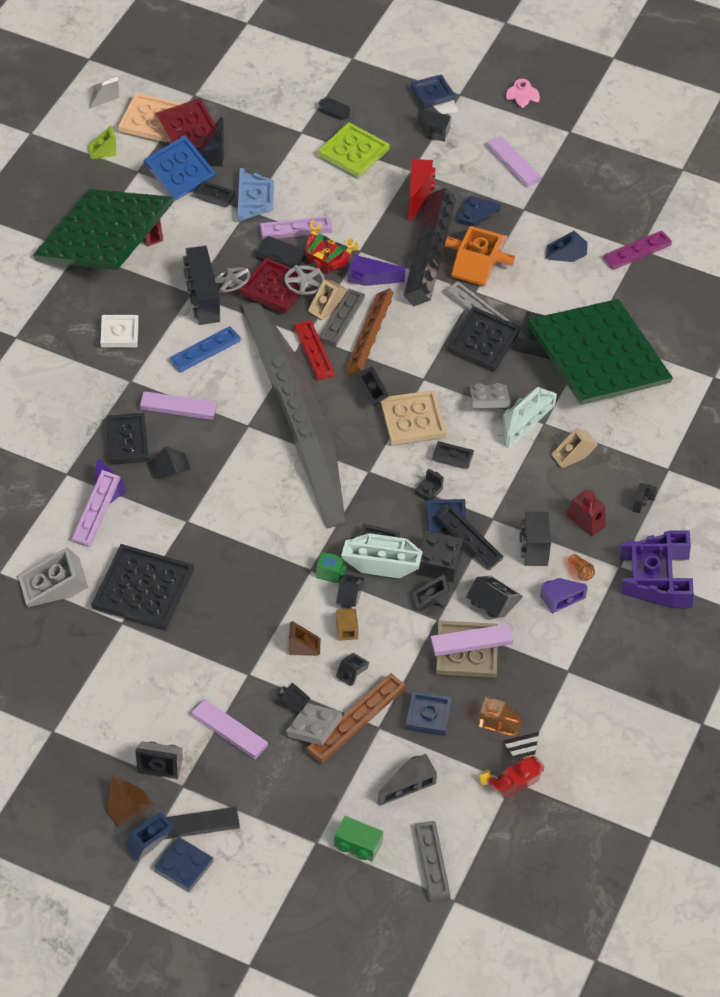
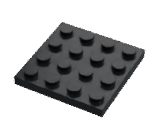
[91,544,194,630]

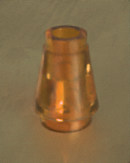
[568,554,595,581]

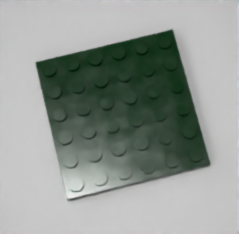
[33,189,174,270]
[527,299,673,405]

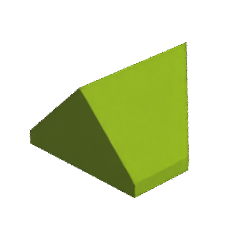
[88,125,117,159]

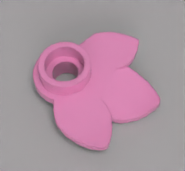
[506,79,540,109]

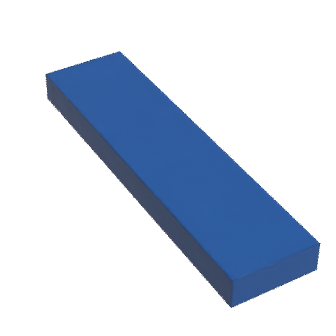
[170,326,241,373]

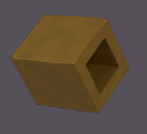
[336,608,359,641]

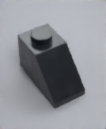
[417,109,451,142]
[356,366,389,406]
[336,574,365,609]

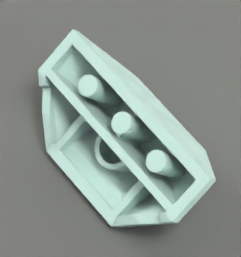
[503,387,557,449]
[341,533,422,578]

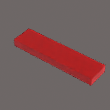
[294,320,335,381]

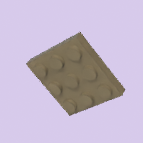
[436,620,498,678]

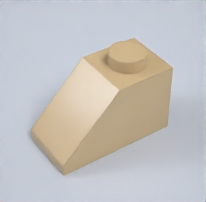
[308,279,347,320]
[551,428,598,468]

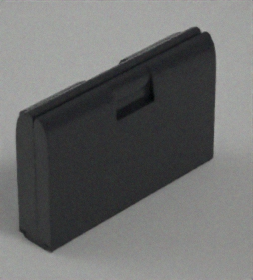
[255,236,306,268]

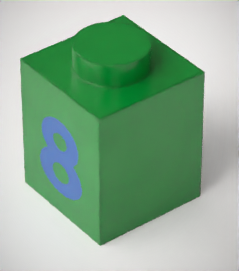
[316,552,347,584]

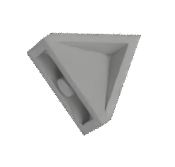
[89,77,119,109]

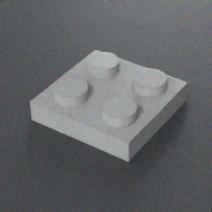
[470,383,510,408]
[286,703,343,746]

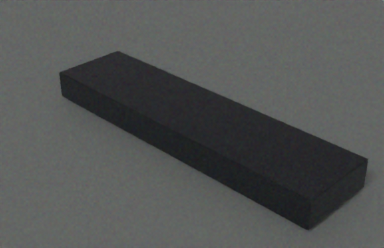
[436,505,504,571]
[163,807,240,840]

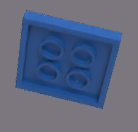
[143,136,216,201]

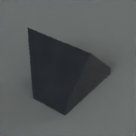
[149,446,190,479]

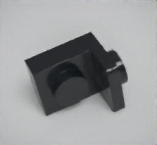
[414,469,444,501]
[632,483,658,513]
[336,652,370,686]
[275,682,310,714]

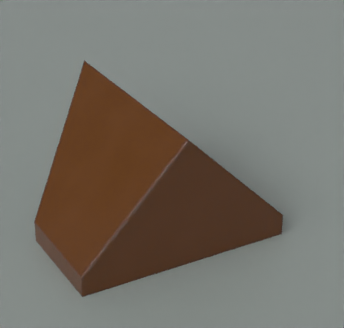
[289,621,321,656]
[107,774,154,827]

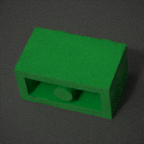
[334,816,383,862]

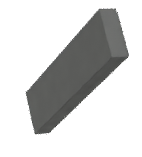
[319,289,365,347]
[414,821,451,901]

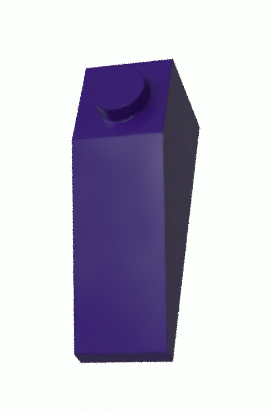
[348,255,406,286]

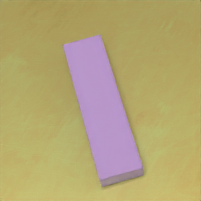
[487,136,541,187]
[260,216,332,240]
[140,391,217,420]
[72,470,121,547]
[430,624,513,656]
[192,699,268,760]

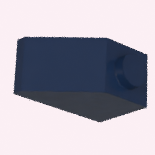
[546,231,588,262]
[124,812,174,861]

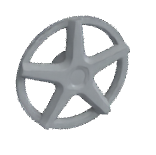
[285,265,325,295]
[215,267,250,293]

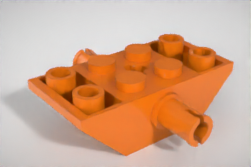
[445,226,516,286]

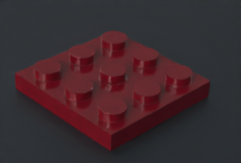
[154,98,215,151]
[239,258,307,314]

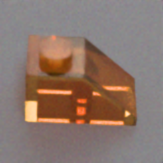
[478,696,523,737]

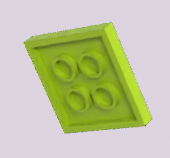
[318,122,390,178]

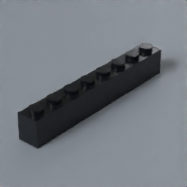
[403,188,456,306]

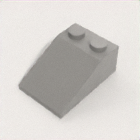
[18,547,88,607]

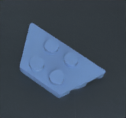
[237,168,274,221]

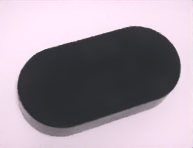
[318,98,350,120]

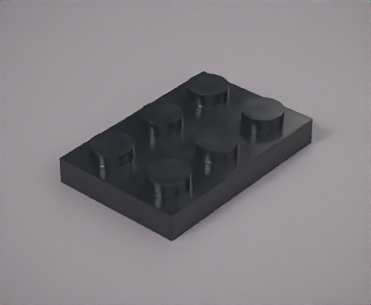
[107,413,149,464]

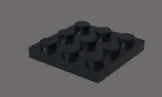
[447,306,521,372]

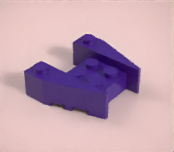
[620,530,694,608]

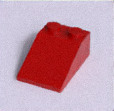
[408,159,436,221]

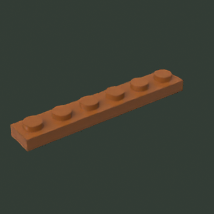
[344,288,394,376]
[307,673,406,764]

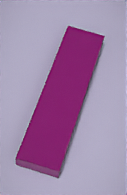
[603,230,672,270]

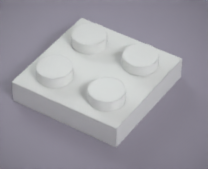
[101,315,139,347]

